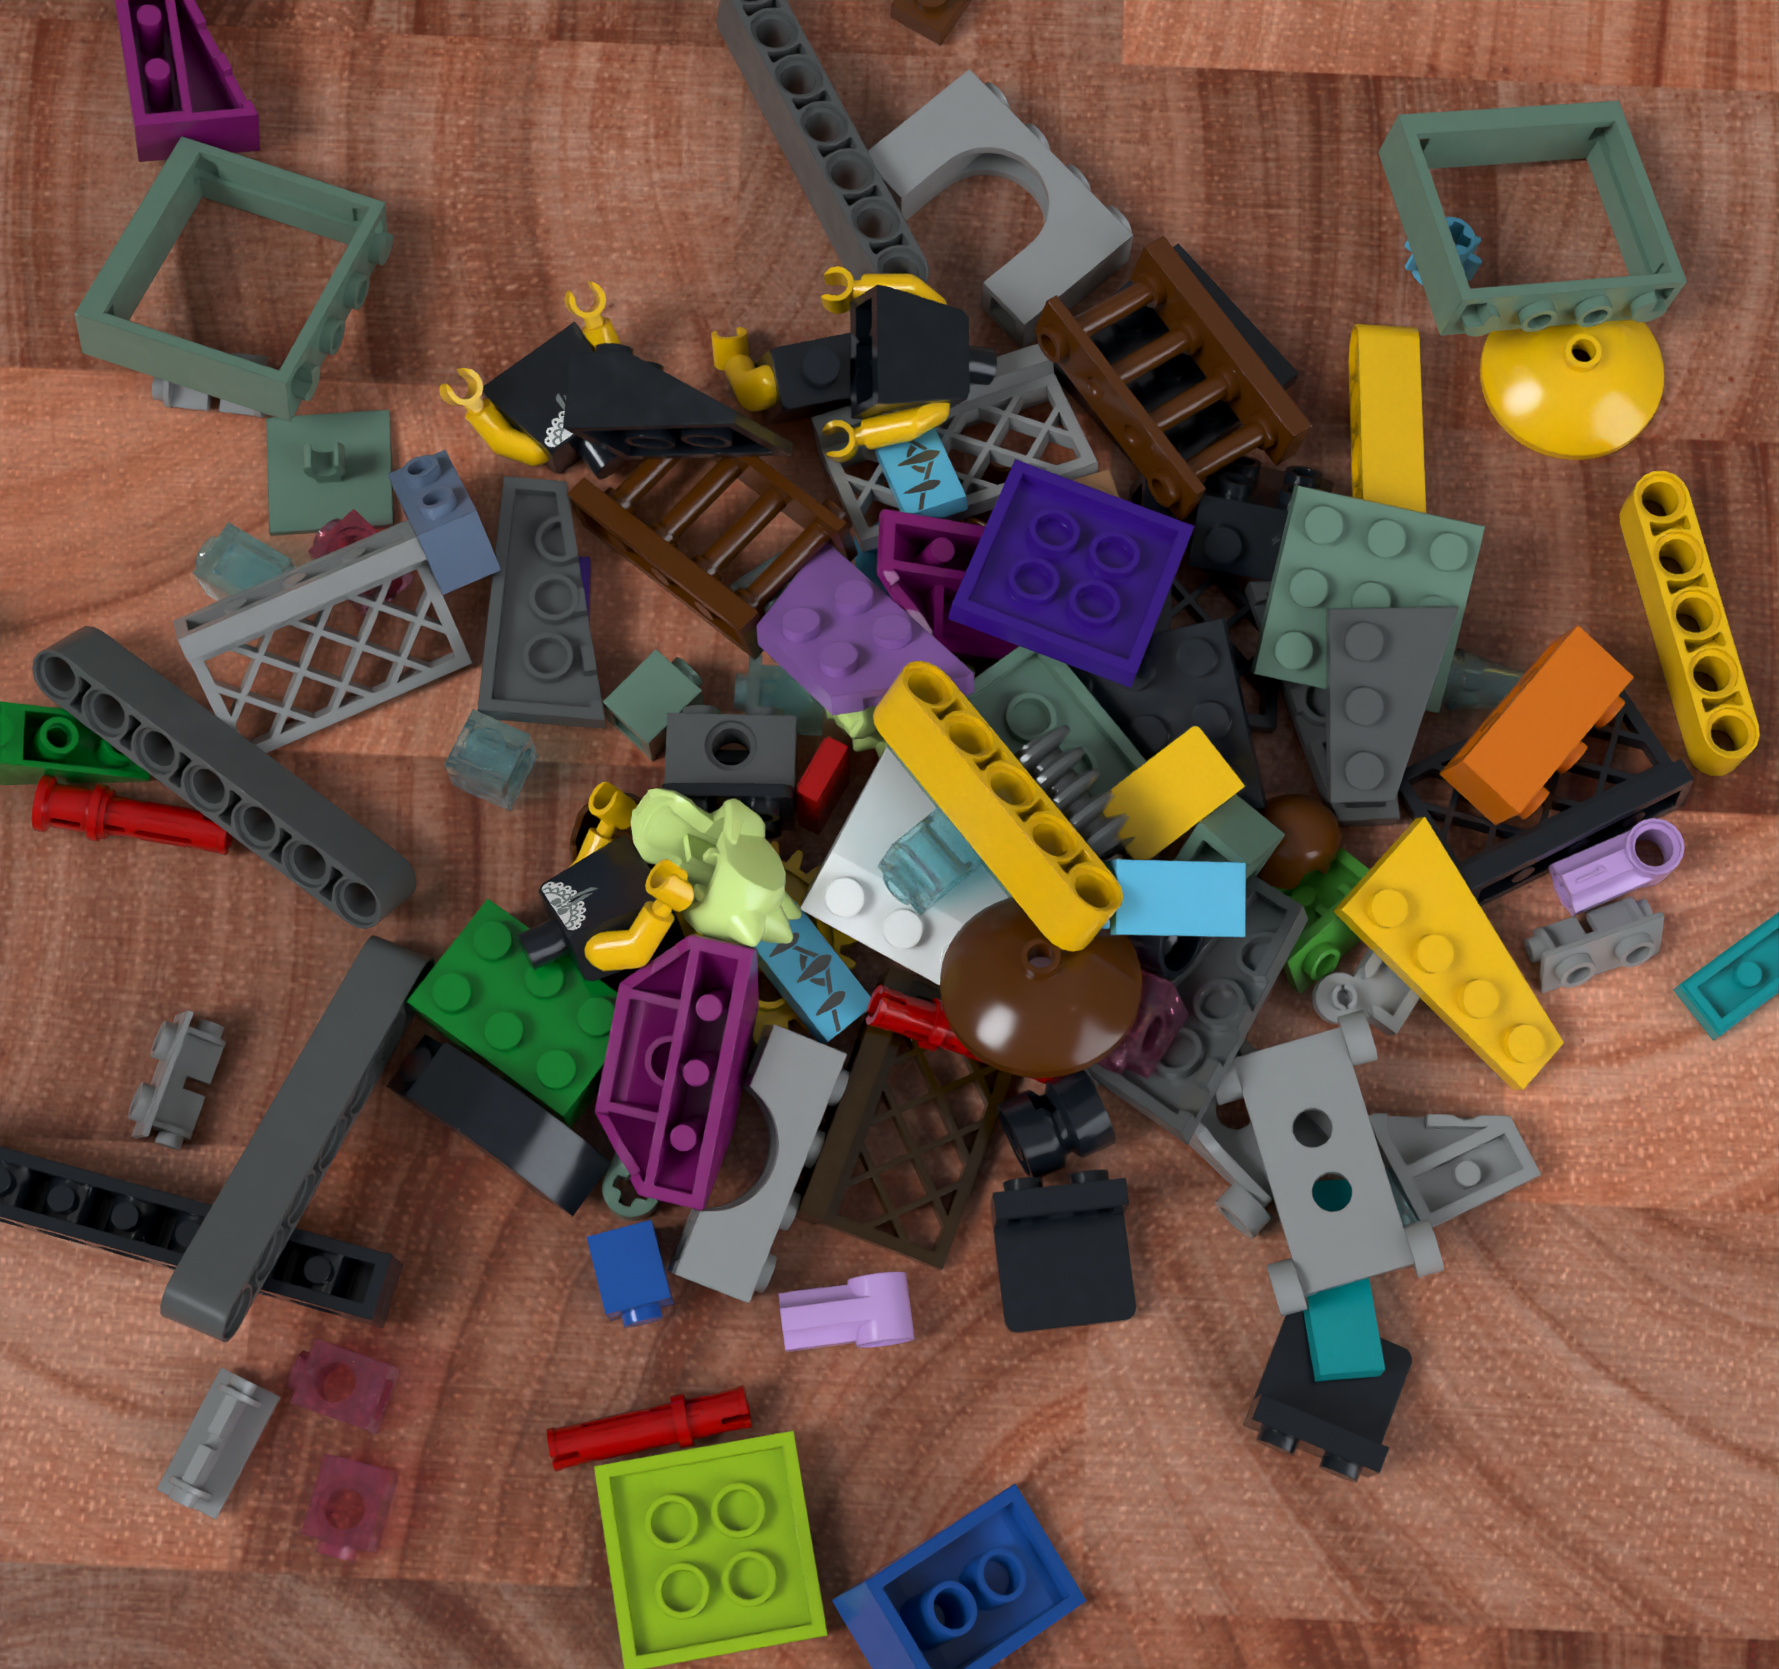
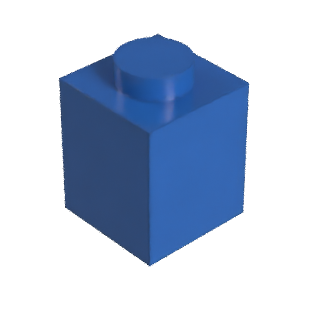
[587,1220,675,1328]

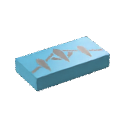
[873,428,968,519]
[741,901,871,1044]

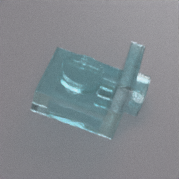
[734,655,824,736]

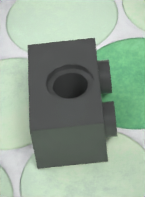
[664,705,798,808]

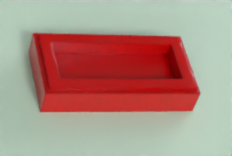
[796,736,849,835]

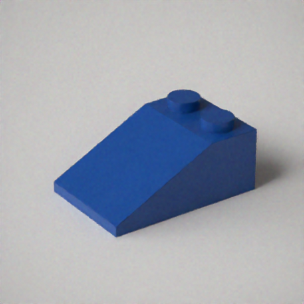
[832,1484,1087,1669]

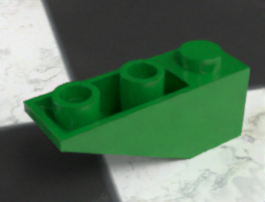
[0,701,150,785]

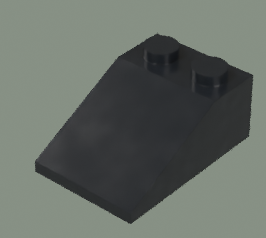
[563,343,793,460]

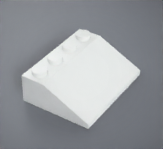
[800,747,1123,985]

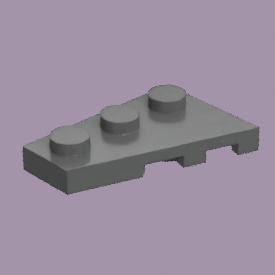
[1326,606,1459,803]

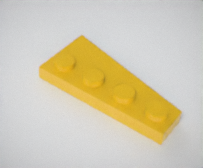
[1333,817,1564,1090]

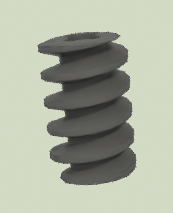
[1014,725,1135,862]

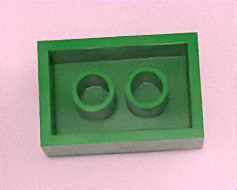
[407,899,618,1129]

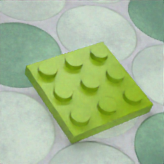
[594,1431,828,1669]

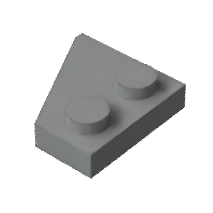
[1369,1113,1541,1228]

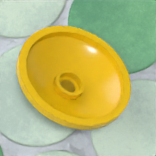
[1480,319,1664,460]

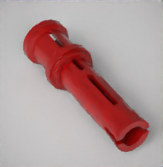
[32,774,233,855]

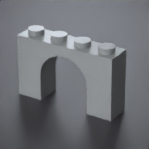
[868,69,1133,349]

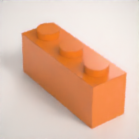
[1439,625,1634,826]

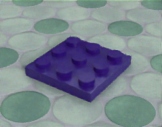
[948,459,1194,688]

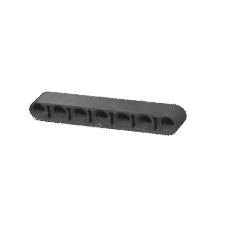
[716,0,929,283]
[32,626,417,929]
[160,935,435,1342]

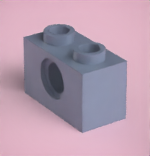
[388,450,501,595]

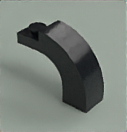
[386,1034,611,1217]

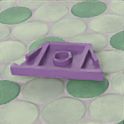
[756,543,974,715]

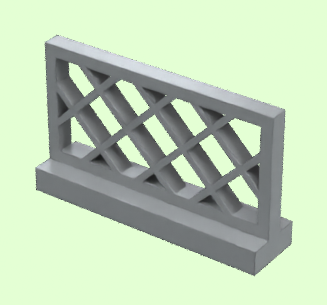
[811,344,1098,552]
[173,520,472,753]

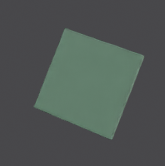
[266,410,394,536]

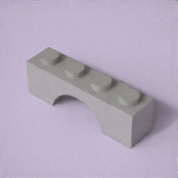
[667,1024,850,1303]

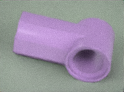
[1548,818,1685,917]
[778,1272,915,1352]

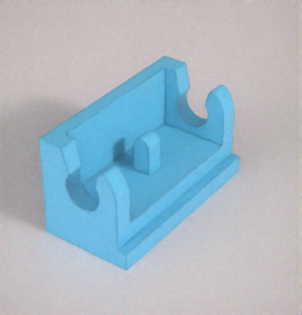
[1102,859,1246,937]

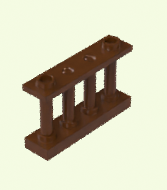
[1034,236,1313,521]
[567,456,858,660]

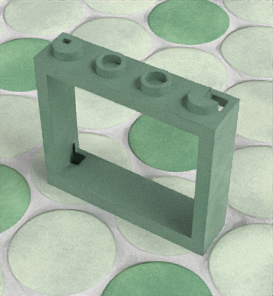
[1378,101,1687,337]
[74,136,394,422]

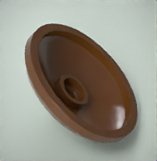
[940,897,1142,1078]

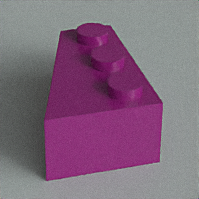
[114,0,260,162]

